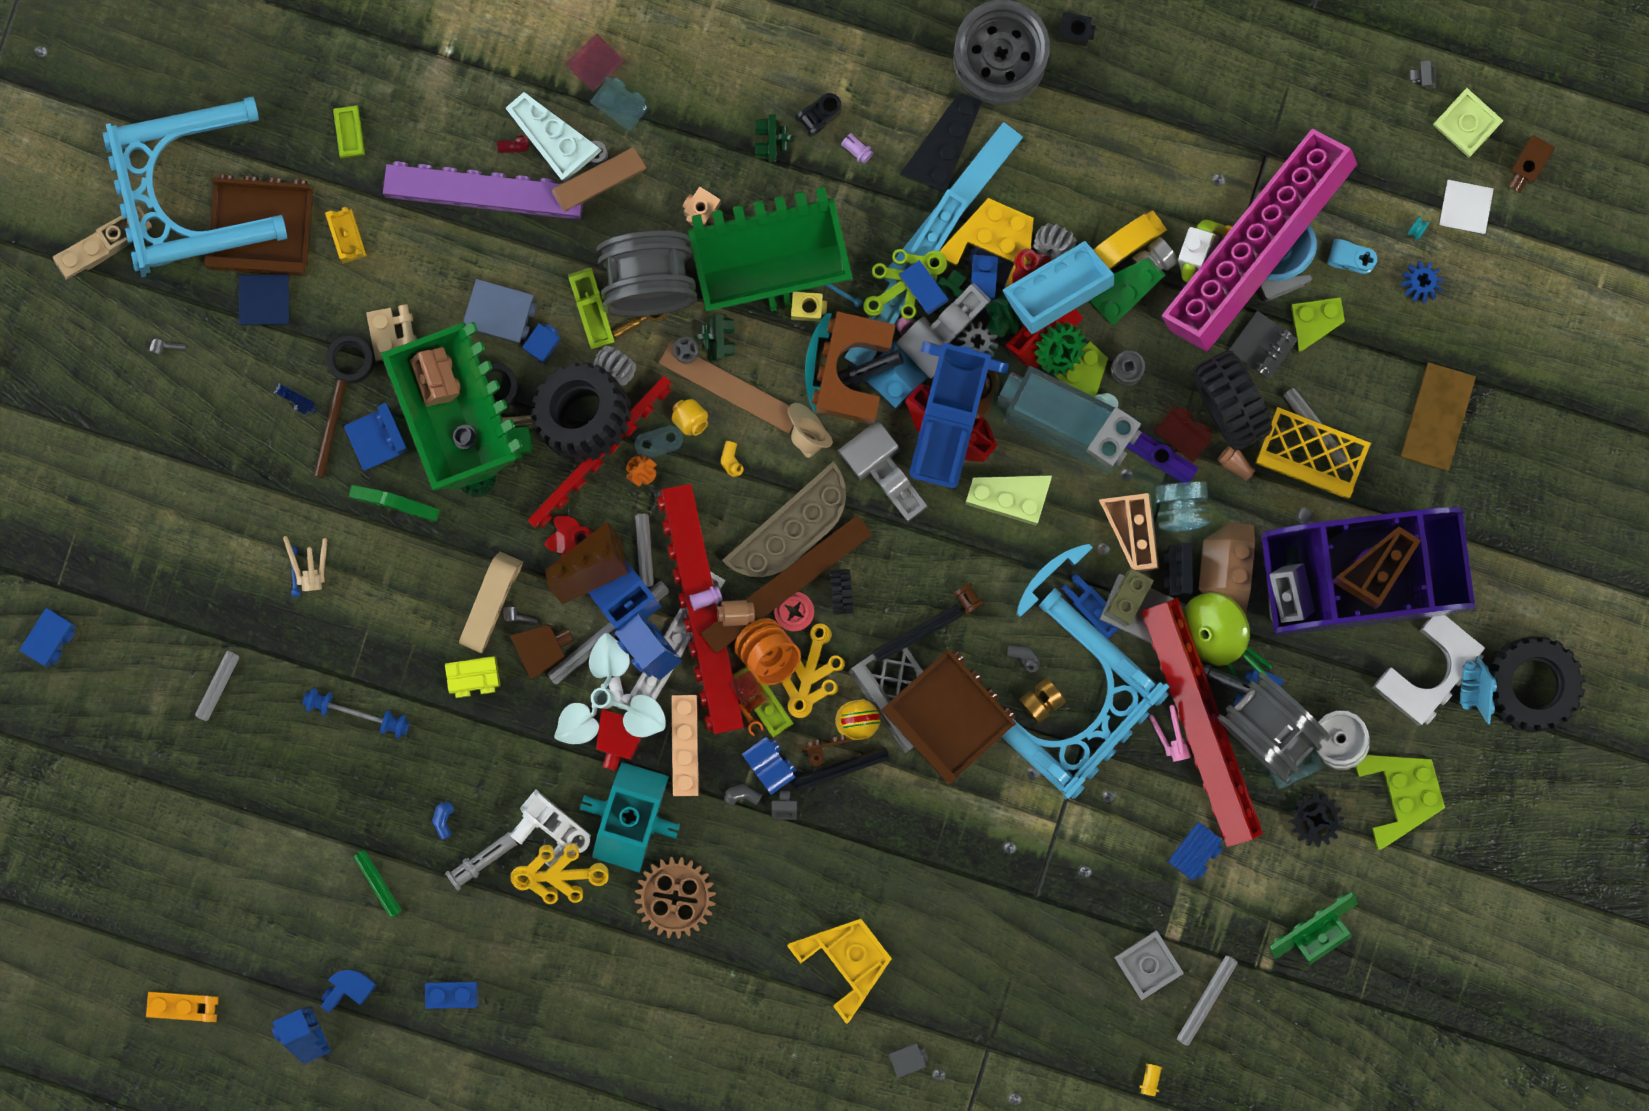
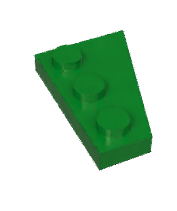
[1089,257,1165,326]

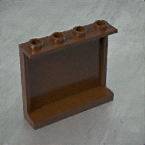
[204,175,314,277]
[881,649,1016,785]

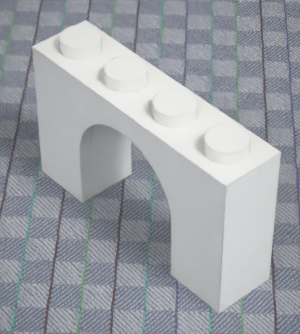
[1372,615,1485,726]

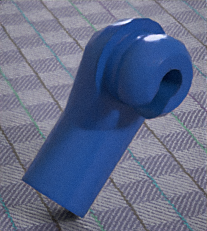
[432,802,454,840]

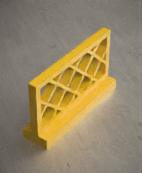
[1255,407,1371,499]

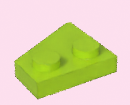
[1291,297,1345,352]
[1055,341,1108,410]

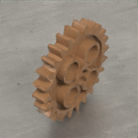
[635,857,716,939]

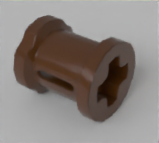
[953,582,985,615]

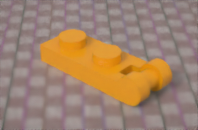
[146,991,219,1022]

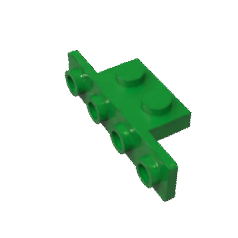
[1269,892,1358,965]

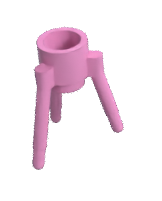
[1149,705,1192,762]

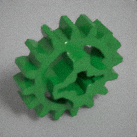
[1034,321,1087,376]

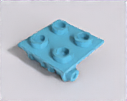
[1460,656,1497,724]

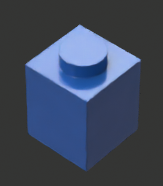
[522,323,561,365]

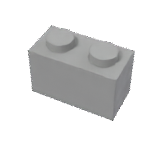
[1269,563,1315,623]

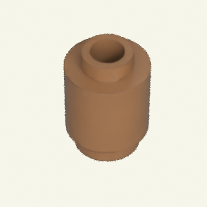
[717,600,755,626]

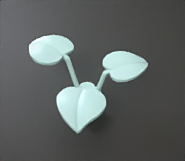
[554,633,666,744]

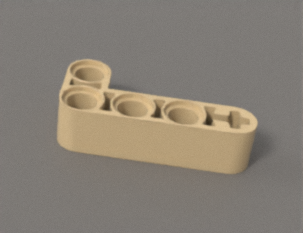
[459,551,523,654]

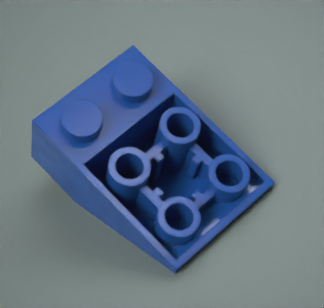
[588,559,662,630]

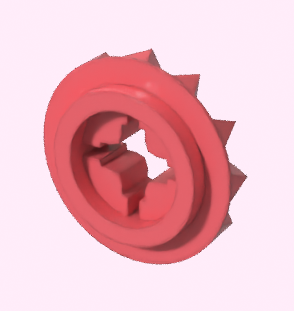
[774,592,814,632]

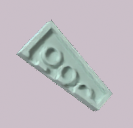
[506,92,602,182]

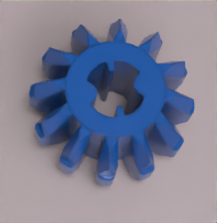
[1401,261,1444,303]

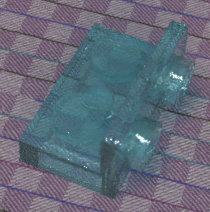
[590,76,648,132]

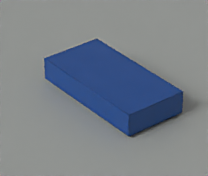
[899,260,948,315]

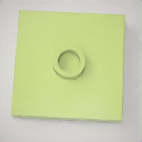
[1433,88,1503,158]

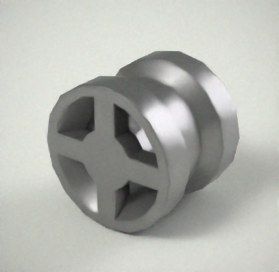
[673,337,698,364]

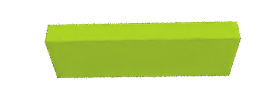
[733,666,794,738]

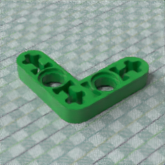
[348,485,440,522]

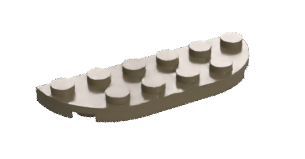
[722,461,846,578]

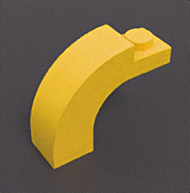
[1093,211,1167,270]

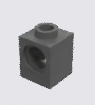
[888,1042,928,1078]

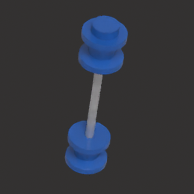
[303,687,410,739]

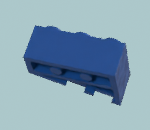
[272,1006,331,1064]

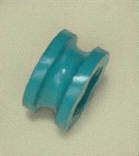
[1407,216,1430,241]

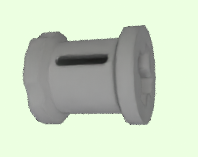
[588,141,608,167]

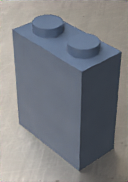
[463,279,538,346]

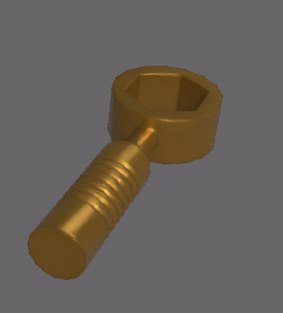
[612,313,666,339]

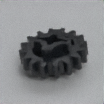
[1288,793,1344,847]

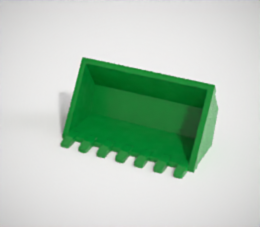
[688,187,853,311]
[381,322,522,490]

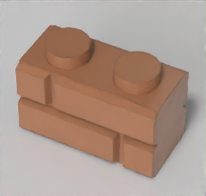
[410,348,460,407]

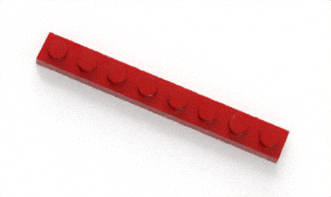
[527,376,672,529]

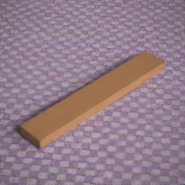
[658,342,794,434]

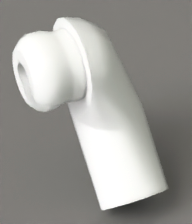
[609,676,632,709]

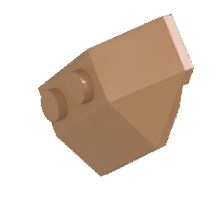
[1198,522,1255,615]

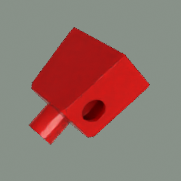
[596,709,643,771]

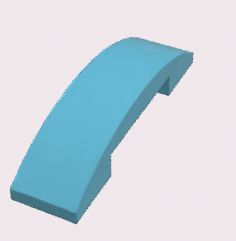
[1016,544,1093,618]

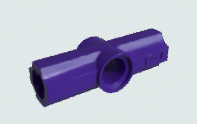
[1125,430,1198,486]

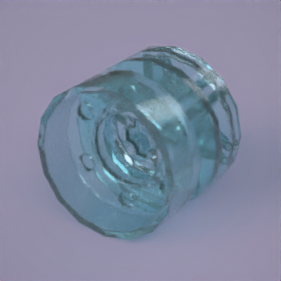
[1155,482,1211,532]

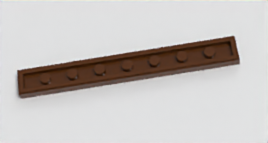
[700,515,873,654]

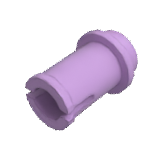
[841,133,873,164]
[689,586,723,611]

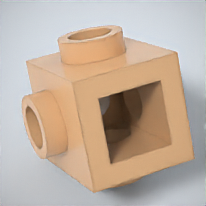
[683,187,721,226]

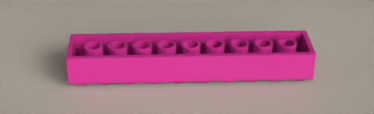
[1162,129,1357,352]

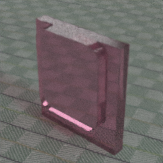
[565,34,625,92]

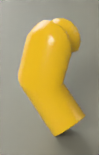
[720,441,744,477]

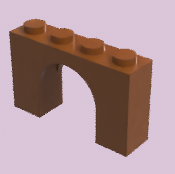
[812,312,896,425]

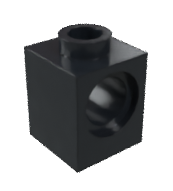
[1058,12,1096,46]

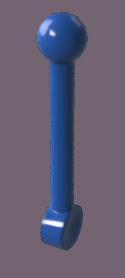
[291,546,301,598]

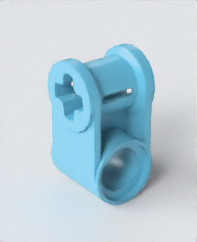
[1327,239,1377,274]

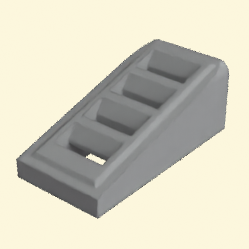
[1258,275,1312,302]

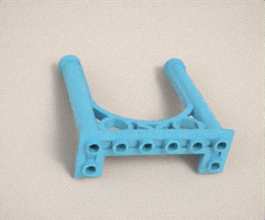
[103,96,287,278]
[1001,588,1170,799]

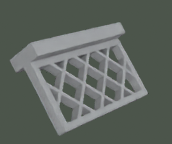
[848,647,923,753]

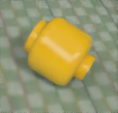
[671,399,708,436]

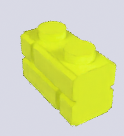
[445,656,500,698]

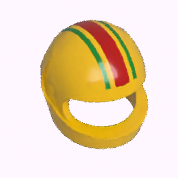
[835,699,880,740]

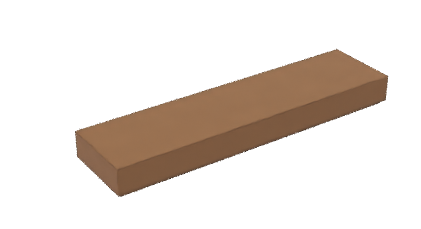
[551,147,646,212]

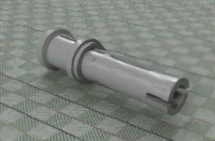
[445,832,518,891]

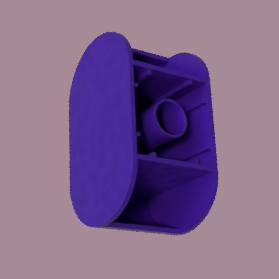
[1261,507,1477,635]

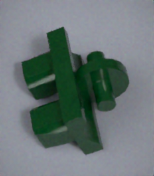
[755,114,794,163]
[938,270,966,310]
[985,293,1020,338]
[695,314,736,362]

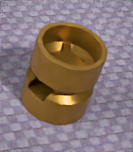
[1019,678,1066,724]

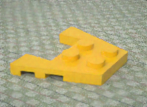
[939,198,1034,288]
[787,919,892,1024]

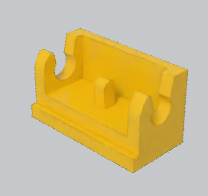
[325,207,367,264]

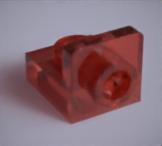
[730,671,769,713]

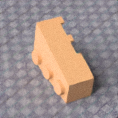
[1099,493,1160,572]

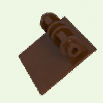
[802,735,852,767]

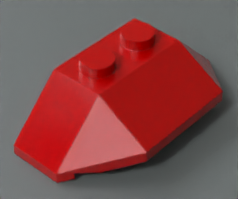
[905,384,998,462]

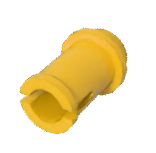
[1139,1063,1162,1097]

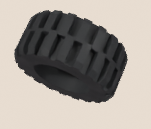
[1193,350,1273,450]
[531,362,631,462]
[1488,636,1585,732]

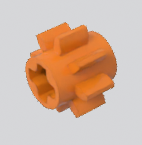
[626,454,657,487]

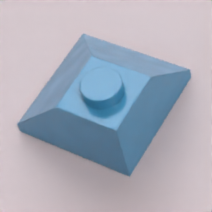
[863,341,929,411]

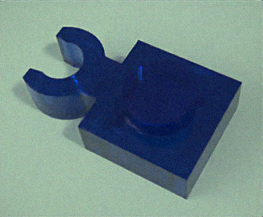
[274,384,318,415]

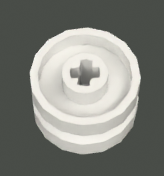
[1316,711,1370,770]

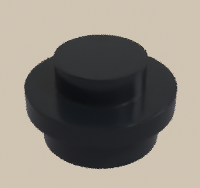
[453,425,478,450]

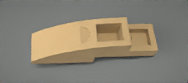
[53,206,152,280]

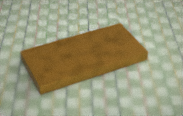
[1400,362,1476,472]

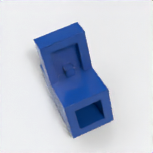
[970,255,998,314]
[320,969,378,1013]

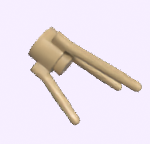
[283,536,327,591]

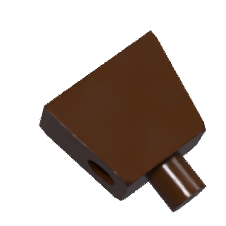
[1507,135,1555,194]
[510,625,574,680]

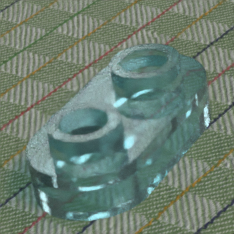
[635,426,684,458]

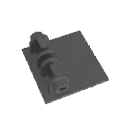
[1229,311,1298,380]

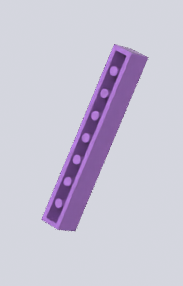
[383,161,583,220]

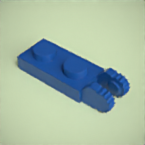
[1060,574,1119,639]

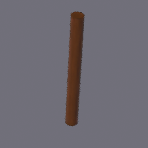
[314,380,347,478]

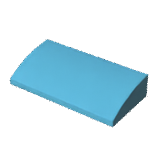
[1003,241,1114,334]

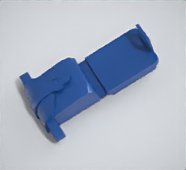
[910,341,1009,488]

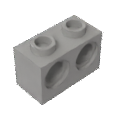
[1086,407,1142,468]

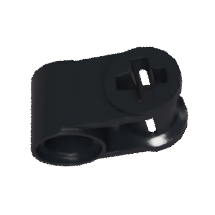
[795,93,842,138]

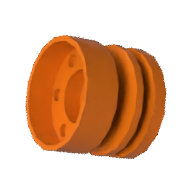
[734,618,801,685]

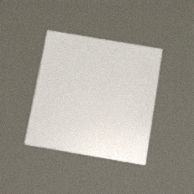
[1439,180,1494,234]

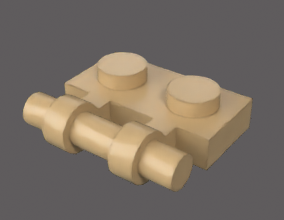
[366,304,417,362]

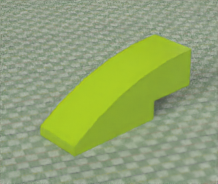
[568,267,615,349]

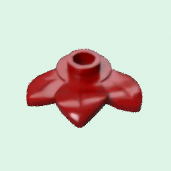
[1012,249,1051,283]
[544,516,592,557]

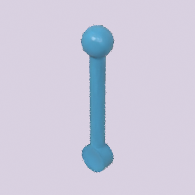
[821,284,863,307]

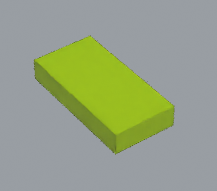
[333,105,365,159]

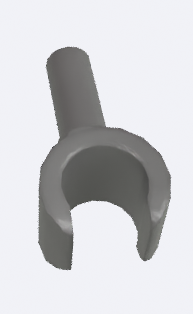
[149,339,186,355]
[1296,508,1313,524]
[503,607,538,625]

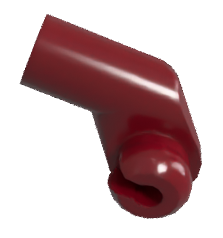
[497,134,530,153]

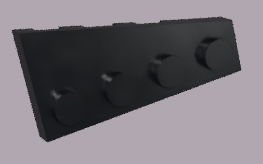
[900,92,982,193]

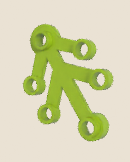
[864,249,947,320]

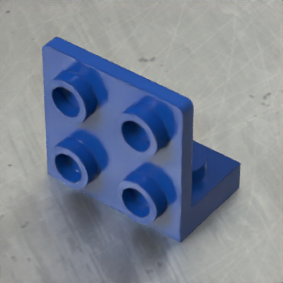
[344,403,409,471]

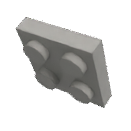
[1114,931,1184,1000]

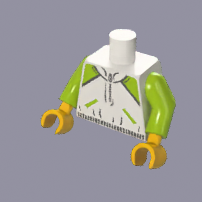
[1178,220,1233,283]

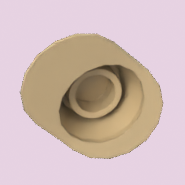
[788,403,833,458]

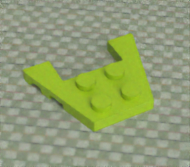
[1355,755,1445,850]

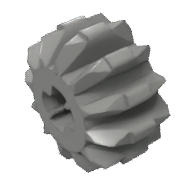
[1033,223,1077,261]
[956,322,998,358]
[594,346,636,385]

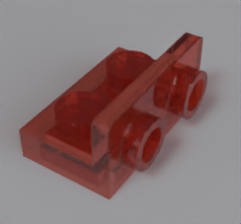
[1154,407,1213,463]

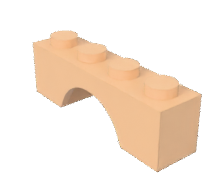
[672,695,699,797]

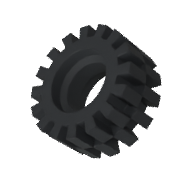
[830,569,854,615]

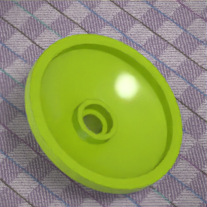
[1183,592,1250,666]

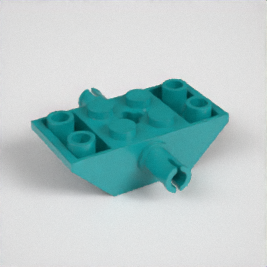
[580,762,680,873]

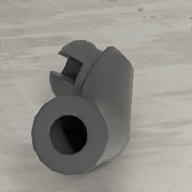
[1007,645,1040,673]
[724,784,762,805]

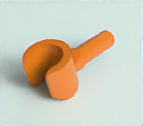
[739,702,763,736]

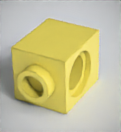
[791,292,827,322]

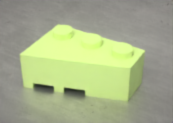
[965,476,1052,526]

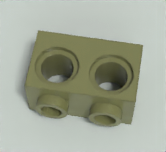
[1103,569,1154,627]

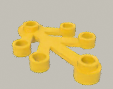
[781,623,845,718]
[511,843,609,904]

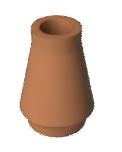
[1218,446,1255,481]

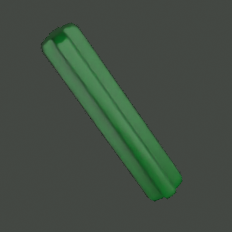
[354,850,402,918]

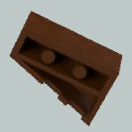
[545,521,628,605]
[1332,527,1421,609]

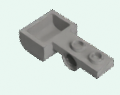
[896,283,991,379]
[838,420,927,522]

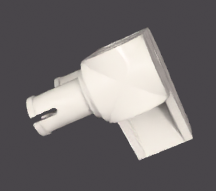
[509,790,591,867]

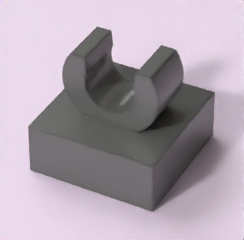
[1410,60,1436,90]
[772,791,797,820]

